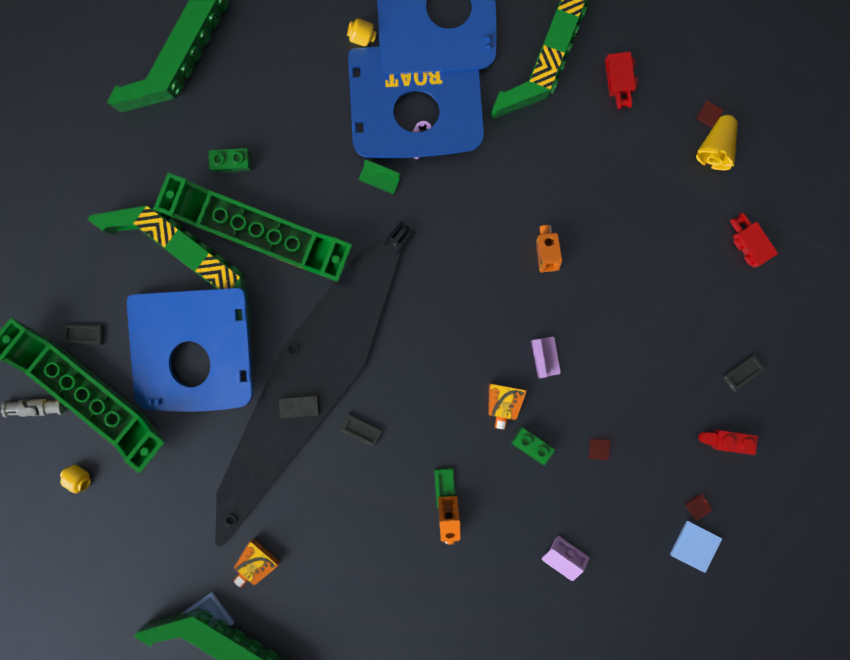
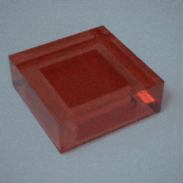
[696,101,723,128]
[588,439,610,460]
[685,494,712,521]

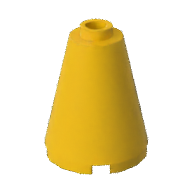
[696,115,738,171]

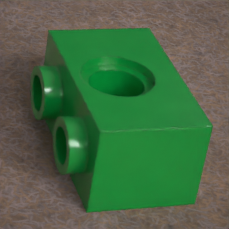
[209,148,252,173]
[511,427,555,465]

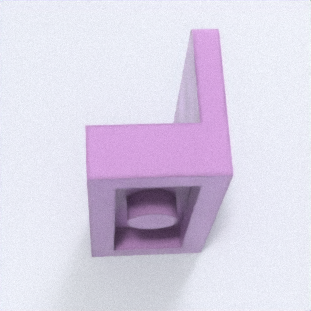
[531,337,561,378]
[542,535,590,581]

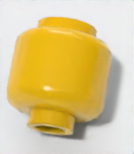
[347,18,376,46]
[60,465,91,493]

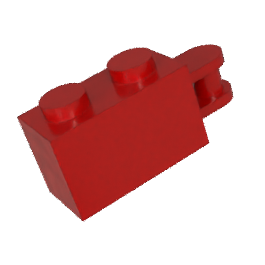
[605,52,638,109]
[730,212,778,268]
[699,429,758,455]

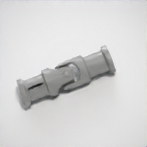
[1,399,64,417]

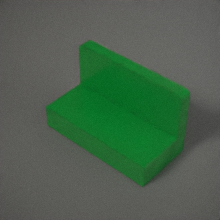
[359,159,401,195]

